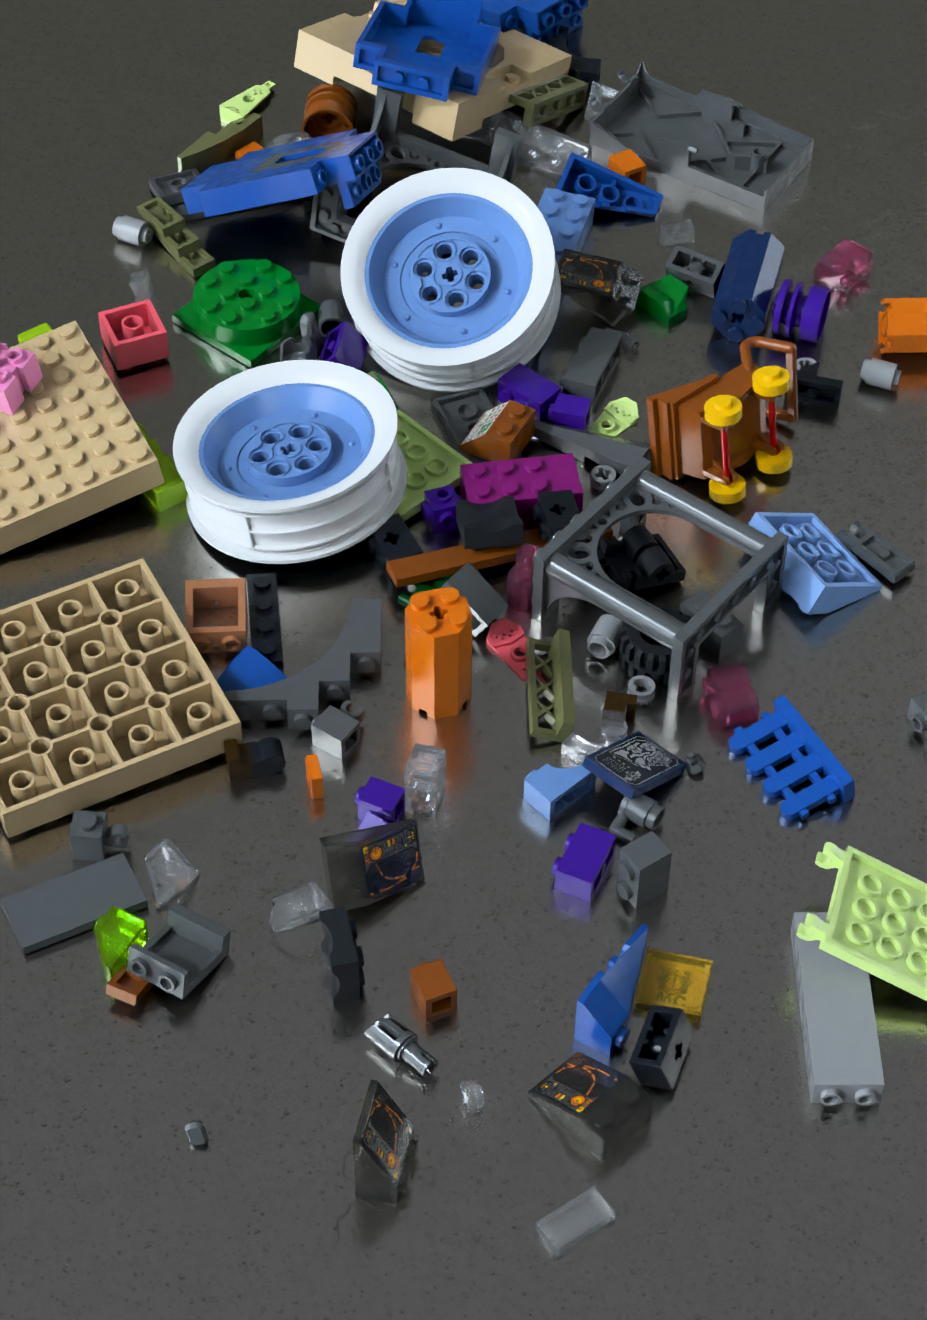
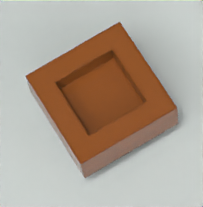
[106,965,152,1006]

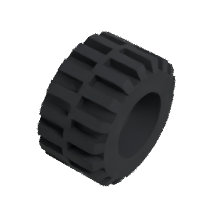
[619,605,690,686]

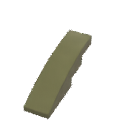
[177,113,263,173]
[136,196,216,278]

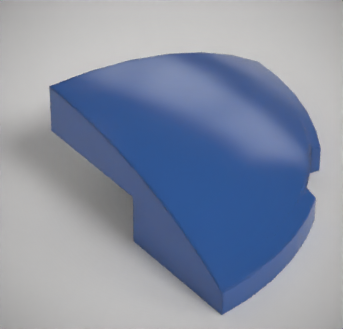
[216,645,287,694]

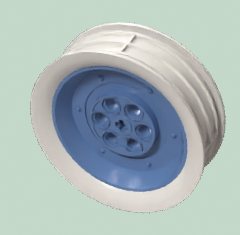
[340,168,561,393]
[173,360,407,564]

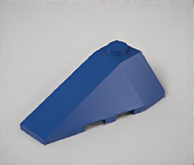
[555,152,664,217]
[574,924,649,1057]

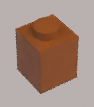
[410,959,457,1020]

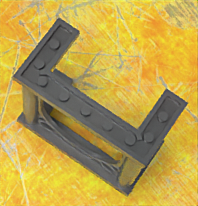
[310,86,523,282]
[531,456,789,703]

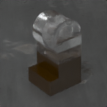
[599,691,638,749]

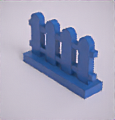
[728,695,855,820]

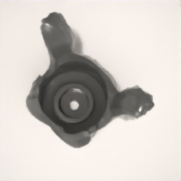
[280,312,324,362]

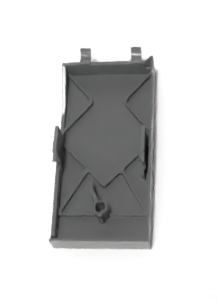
[589,61,814,213]

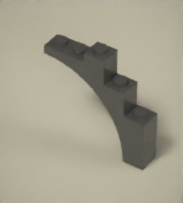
[225,598,382,730]

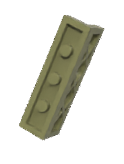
[509,74,589,128]
[525,629,576,743]

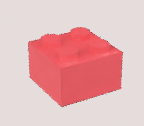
[98,299,170,371]

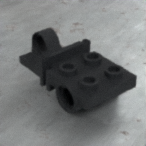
[571,525,686,591]

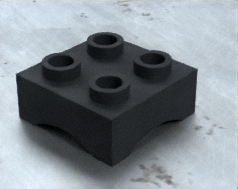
[456,496,523,550]
[319,906,365,1004]

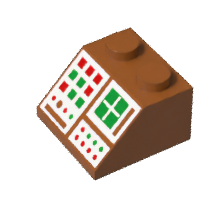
[459,400,536,461]

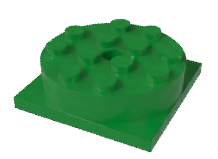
[172,259,320,368]

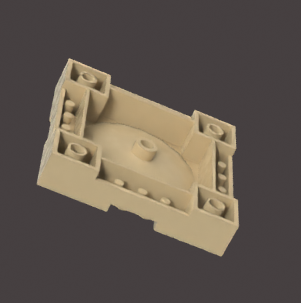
[294,0,572,141]

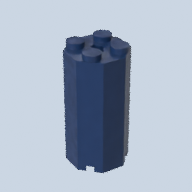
[710,229,785,343]

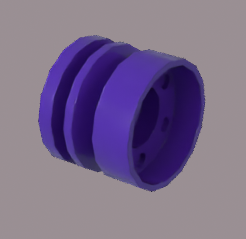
[772,278,831,344]

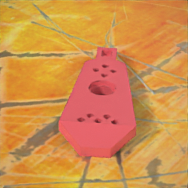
[486,618,546,684]

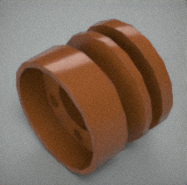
[302,84,357,140]

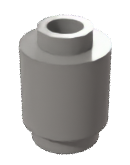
[112,215,153,247]
[859,358,902,391]
[587,614,623,659]

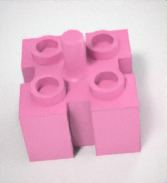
[0,342,43,415]

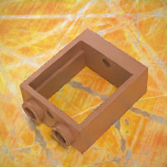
[185,578,248,653]

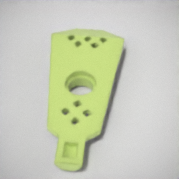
[219,80,276,124]
[588,397,639,437]

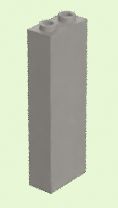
[790,912,885,1106]

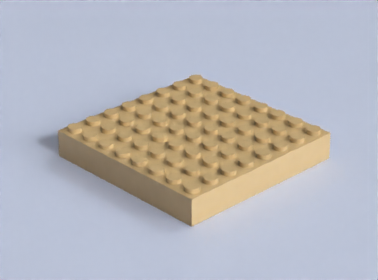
[0,320,165,555]
[0,558,243,838]

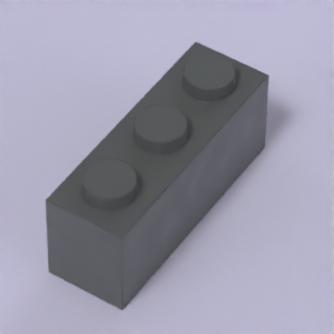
[559,327,622,406]

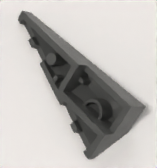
[533,420,651,475]

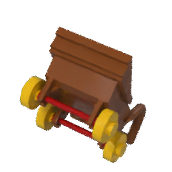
[646,336,798,504]

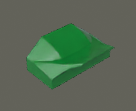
[631,273,689,326]

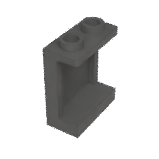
[127,902,231,1000]

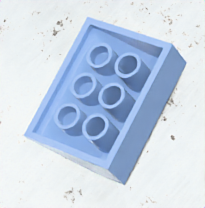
[748,512,883,615]

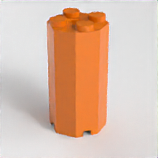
[878,298,927,354]
[405,587,472,720]

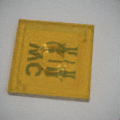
[634,947,713,1022]

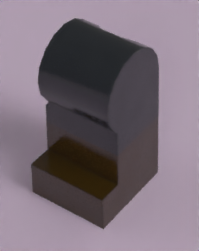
[224,737,286,782]

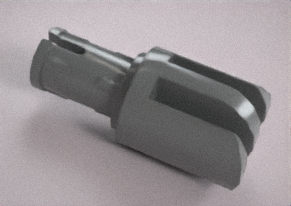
[364,1013,438,1078]

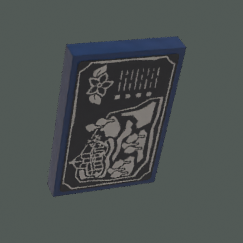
[582,731,687,800]

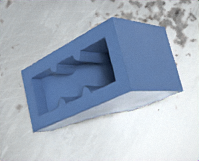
[523,763,596,821]

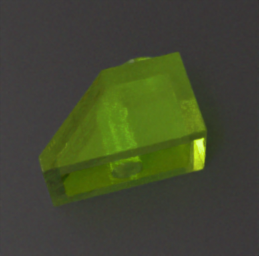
[94,905,149,984]

